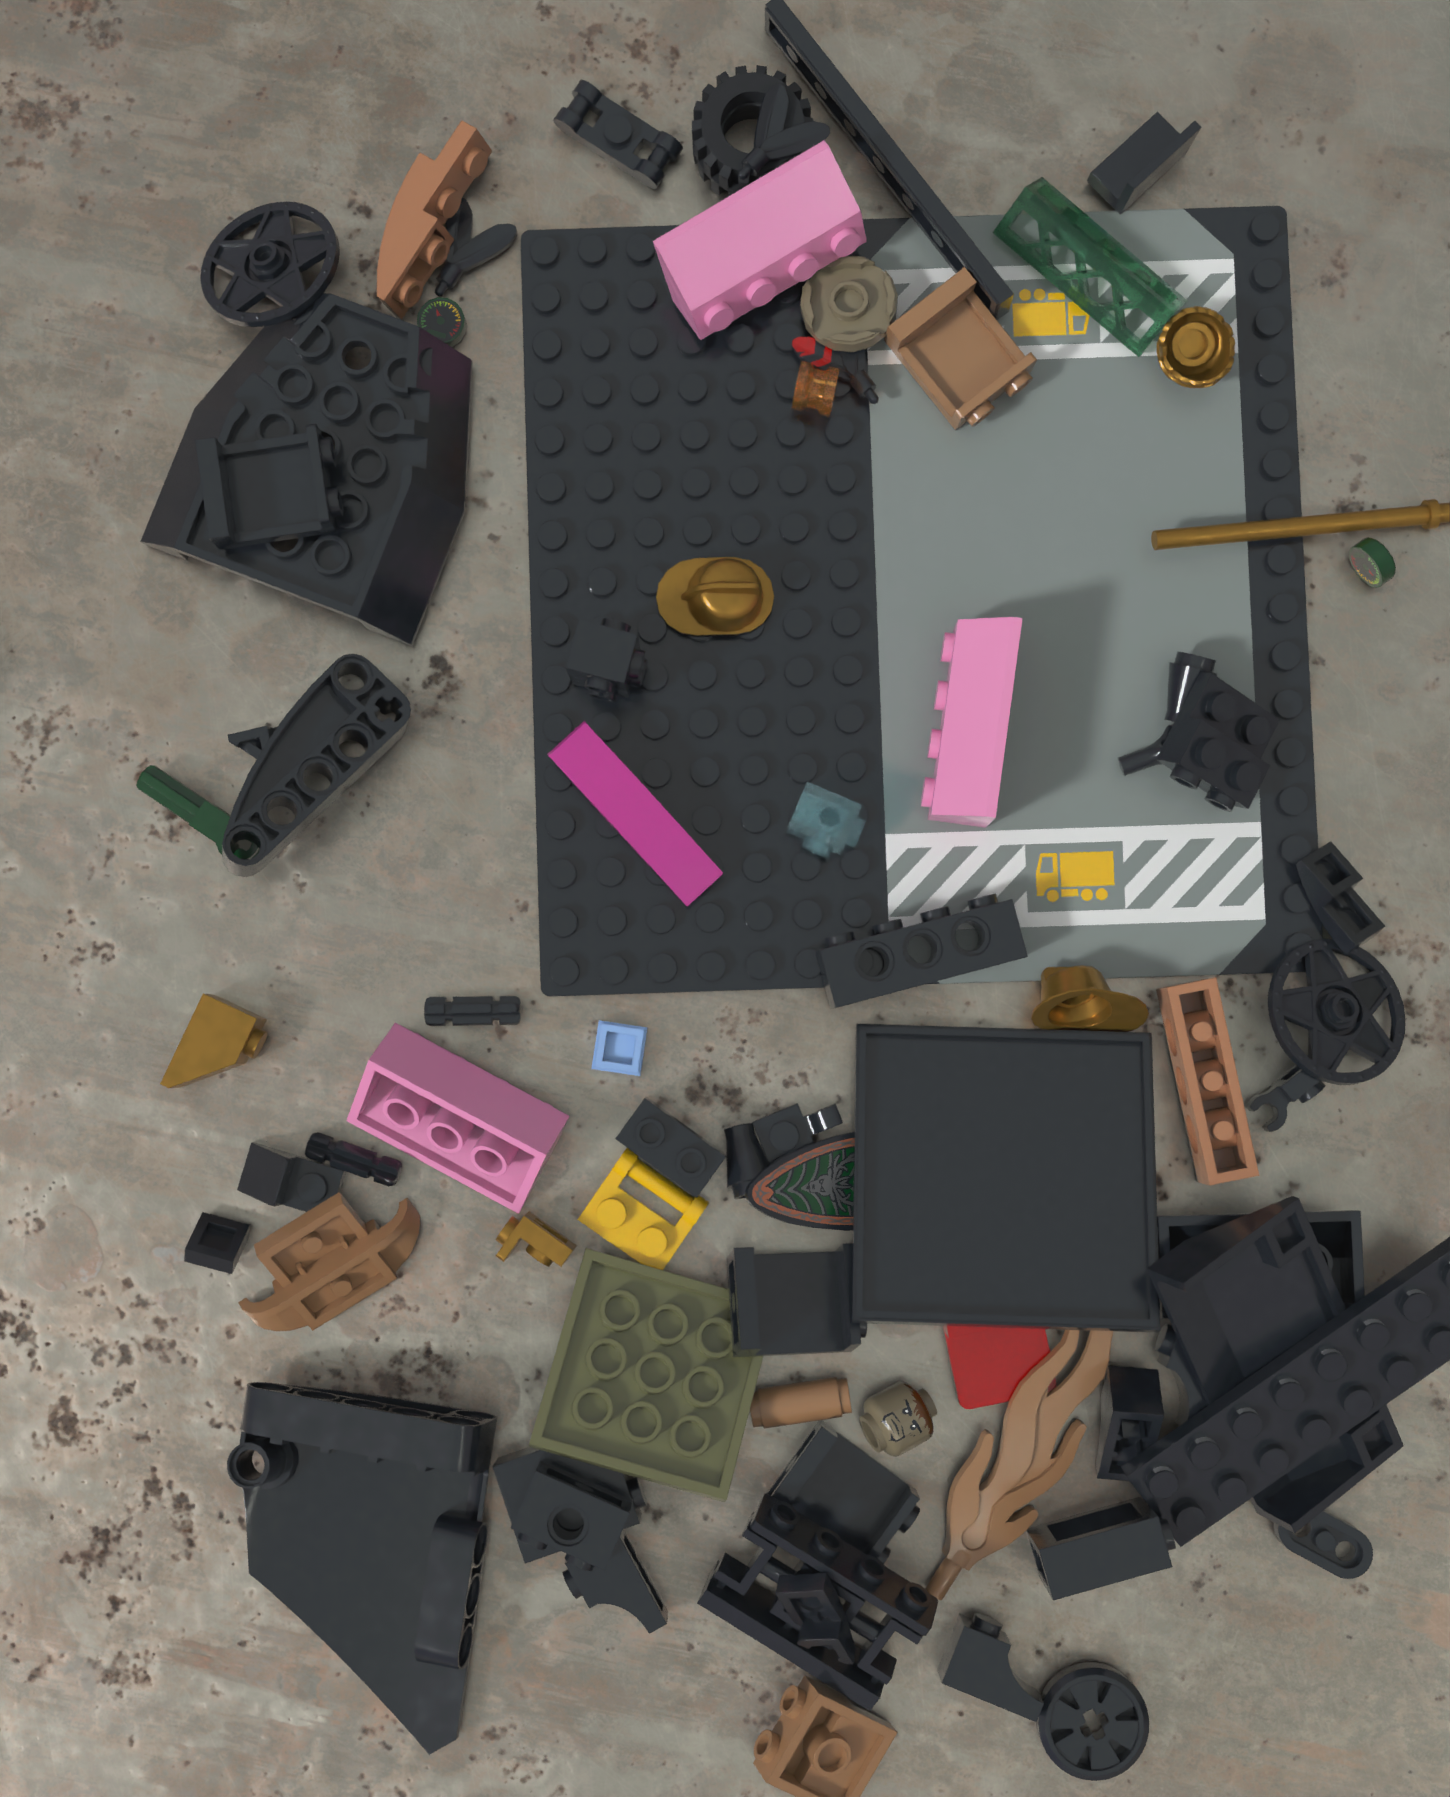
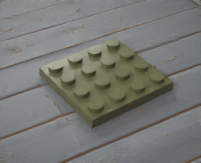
[528,1248,763,1502]

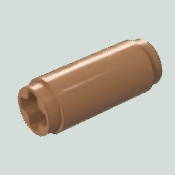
[750,1377,852,1429]

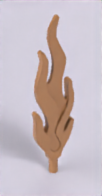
[925,1330,1113,1600]

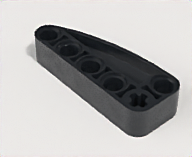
[222,654,411,877]

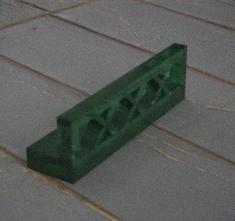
[993,177,1188,357]

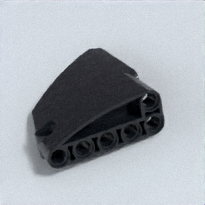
[227,1382,497,1755]

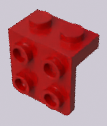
[943,1326,1056,1409]

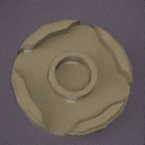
[800,256,898,352]

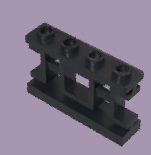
[697,1493,938,1711]

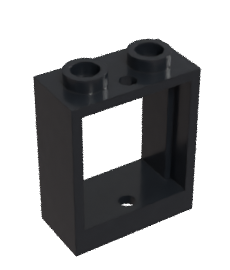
[1026,1497,1176,1601]

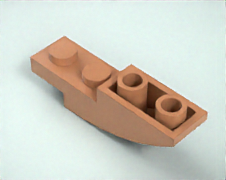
[377,120,492,320]

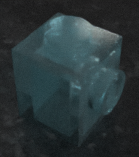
[786,782,866,858]

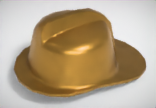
[656,557,774,636]
[1031,965,1149,1032]

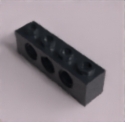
[815,894,1028,1009]

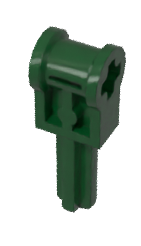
[136,765,259,860]

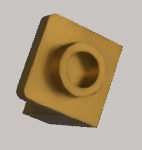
[495,1211,577,1267]

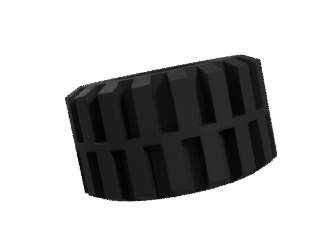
[692,65,813,196]

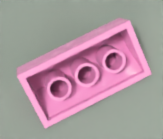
[653,140,867,340]
[921,617,1023,828]
[346,1022,570,1214]

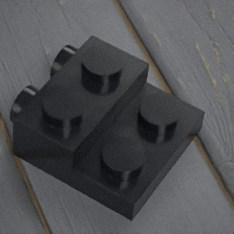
[1156,672,1280,812]

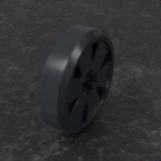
[1036,1662,1149,1781]

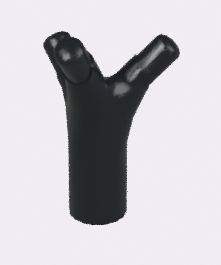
[1118,725,1172,776]

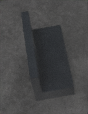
[1087,111,1202,214]

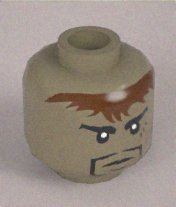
[859,1381,937,1457]

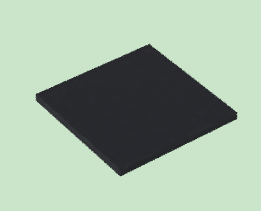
[852,1024,1161,1333]

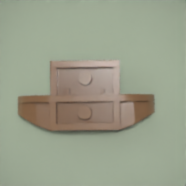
[238,1192,420,1331]

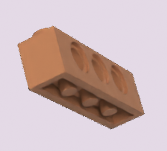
[1156,977,1259,1186]

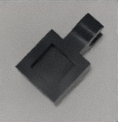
[1246,1065,1326,1132]
[752,1103,843,1164]

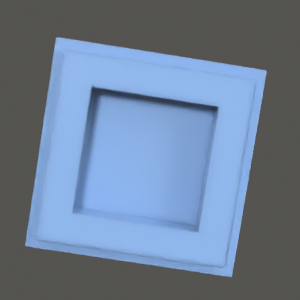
[591,1020,648,1076]

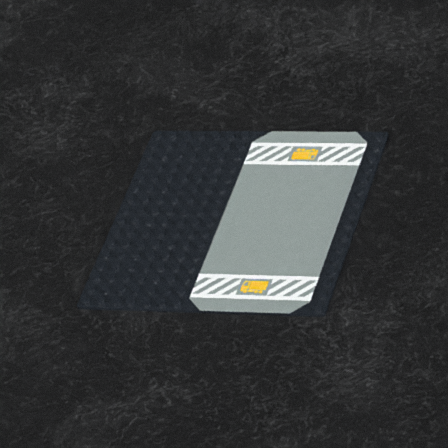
[521,206,1323,997]

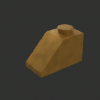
[160,993,267,1088]

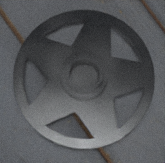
[200,202,340,327]
[1268,939,1406,1085]

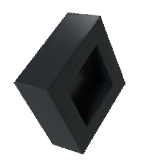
[184,1212,250,1274]

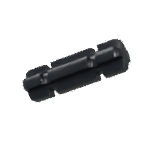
[424,996,521,1026]
[305,1132,402,1187]

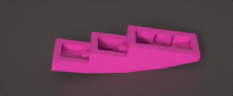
[547,721,723,907]

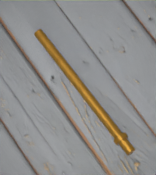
[1151,499,1450,550]

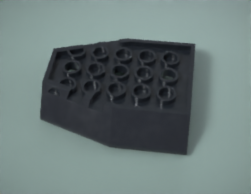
[140,293,472,646]

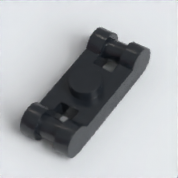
[553,80,683,189]

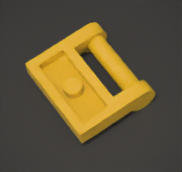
[577,1148,709,1270]

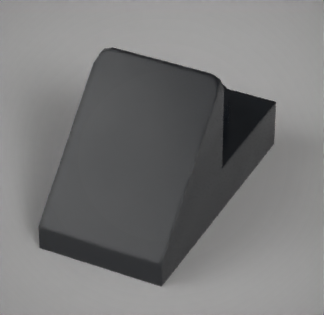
[237,1142,346,1212]

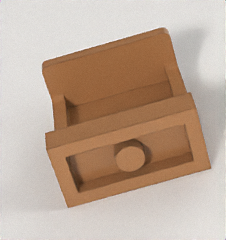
[884,267,1037,430]

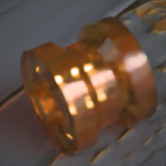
[792,361,840,417]

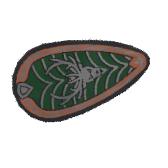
[745,1131,854,1231]

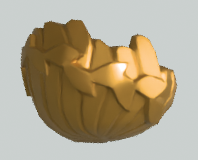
[1157,306,1235,388]

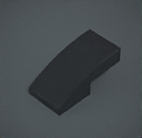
[1296,841,1385,955]

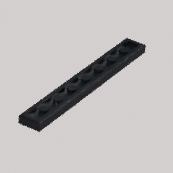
[765,0,1014,320]

